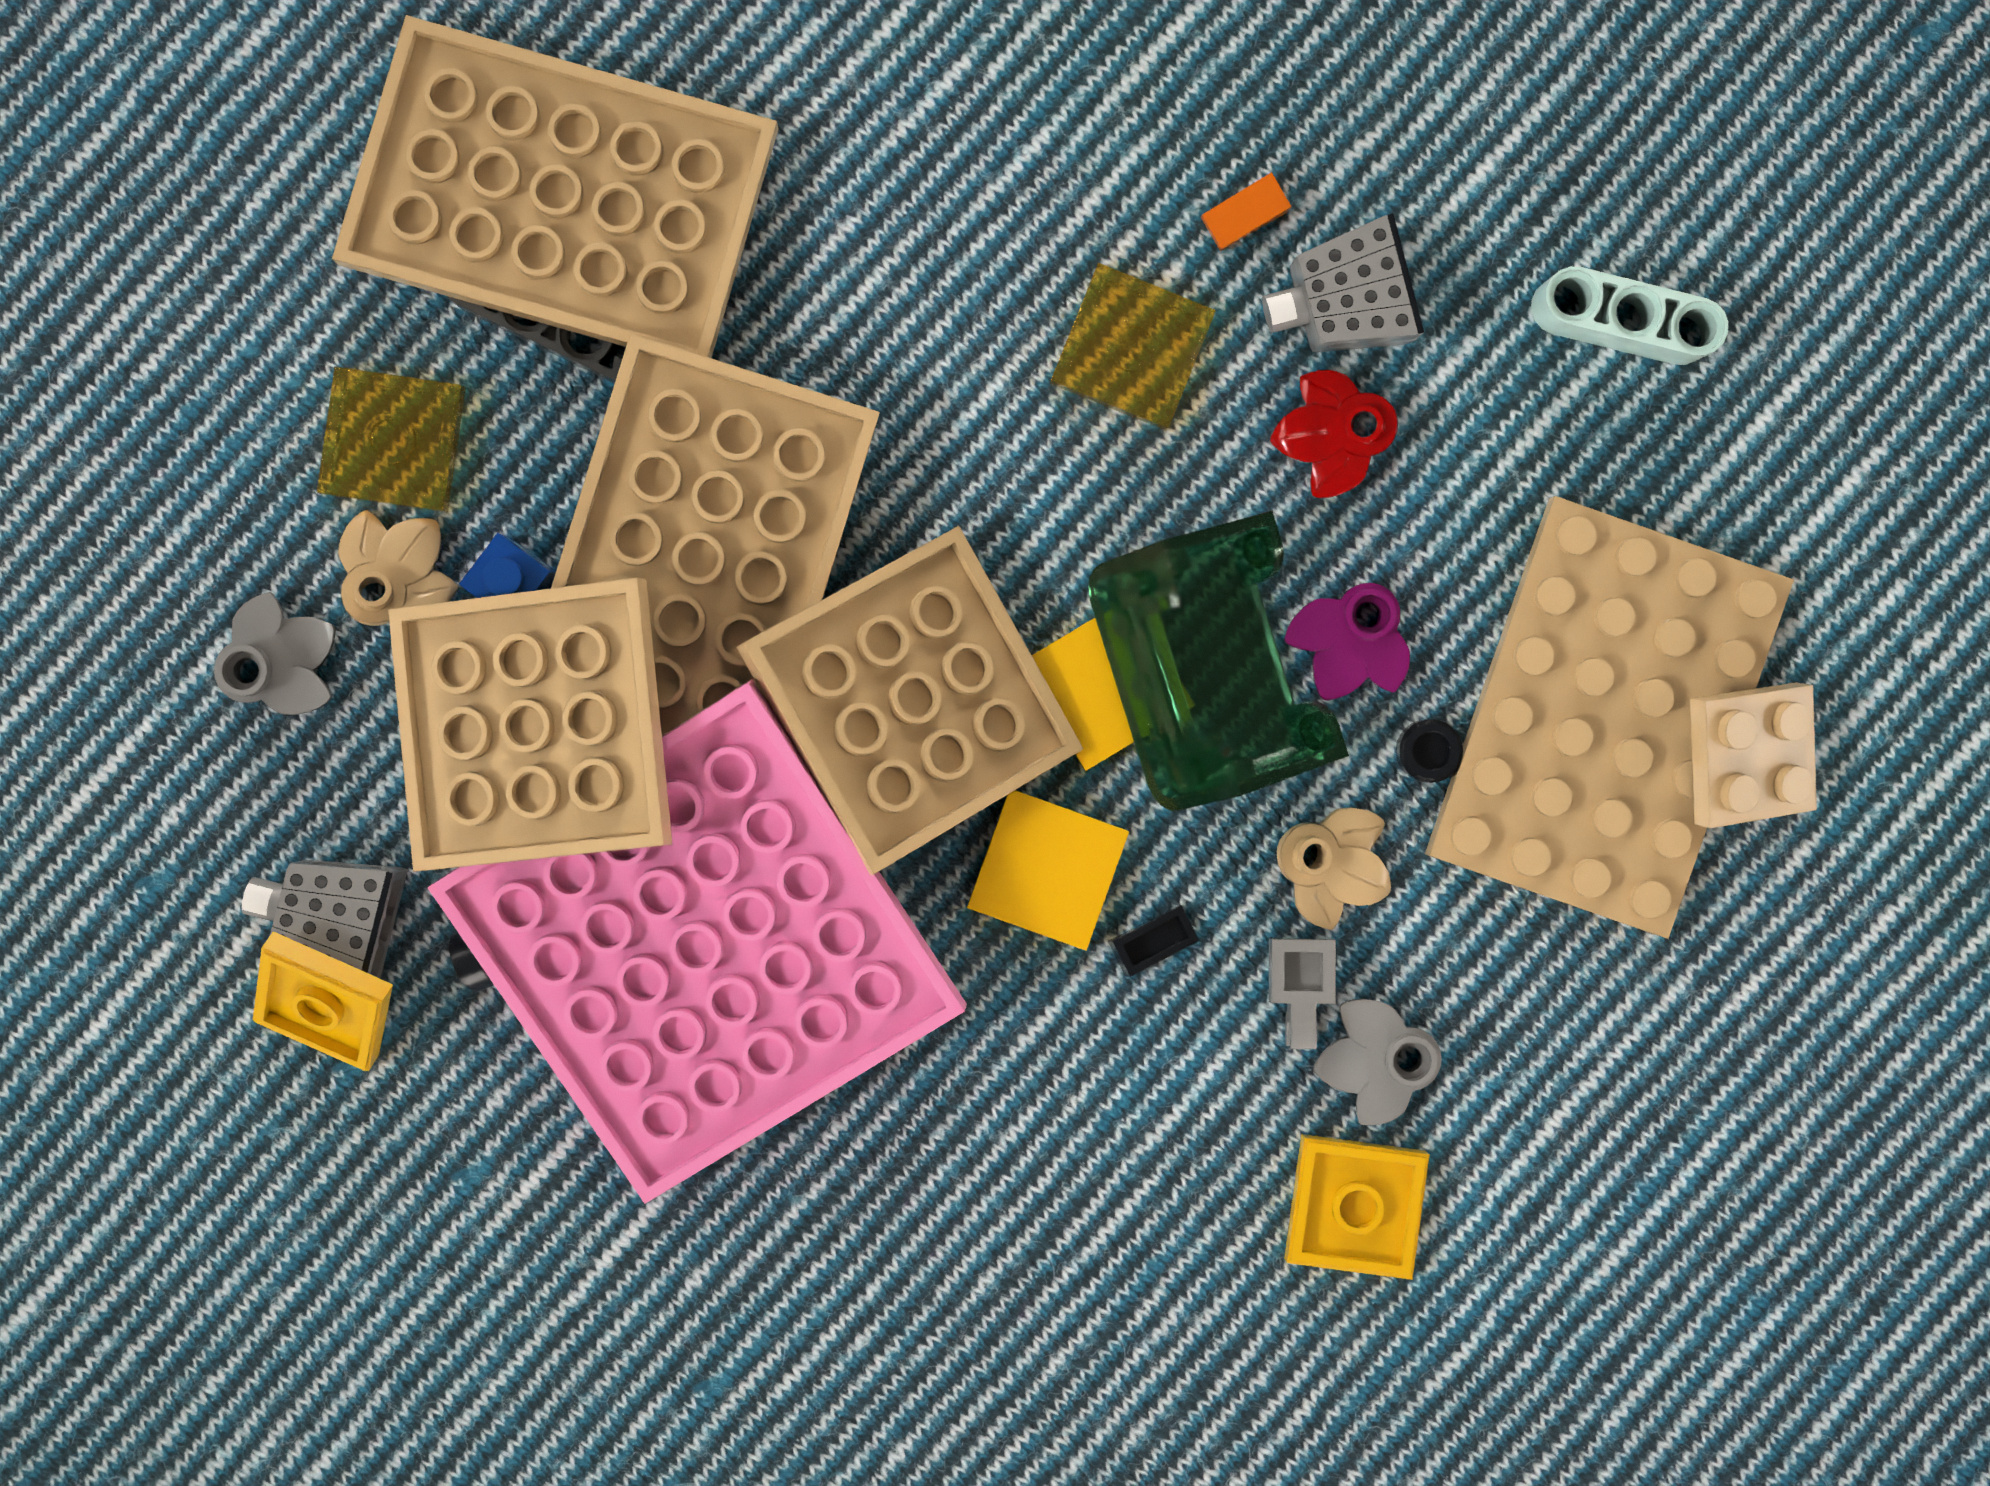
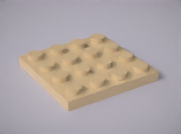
[736,526,1083,876]
[388,578,673,872]

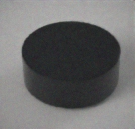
[1396,719,1463,783]
[449,932,494,992]

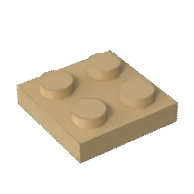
[1690,682,1817,829]

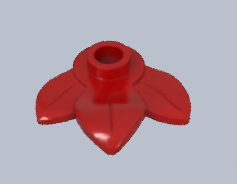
[1270,370,1398,498]

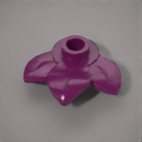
[1284,583,1410,701]

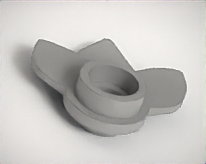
[214,592,336,715]
[1313,999,1442,1125]

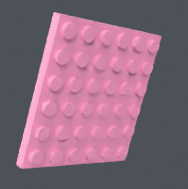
[428,679,967,1204]

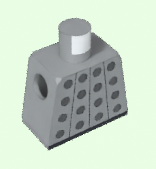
[1262,213,1424,352]
[242,860,408,978]

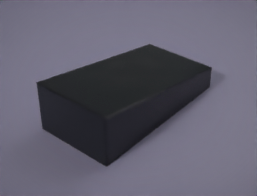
[1108,905,1199,977]

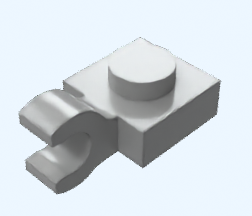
[1269,939,1336,1049]

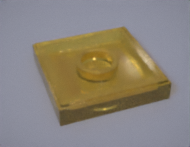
[1050,263,1216,431]
[317,366,466,513]

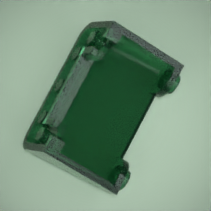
[1088,511,1349,811]

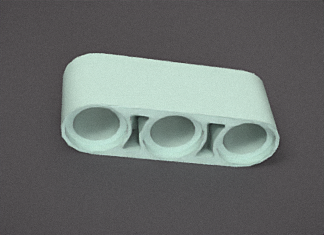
[1531,266,1728,365]

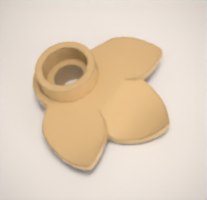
[338,510,458,626]
[1277,807,1391,930]

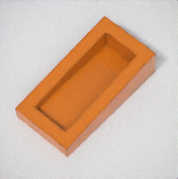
[1201,172,1292,251]

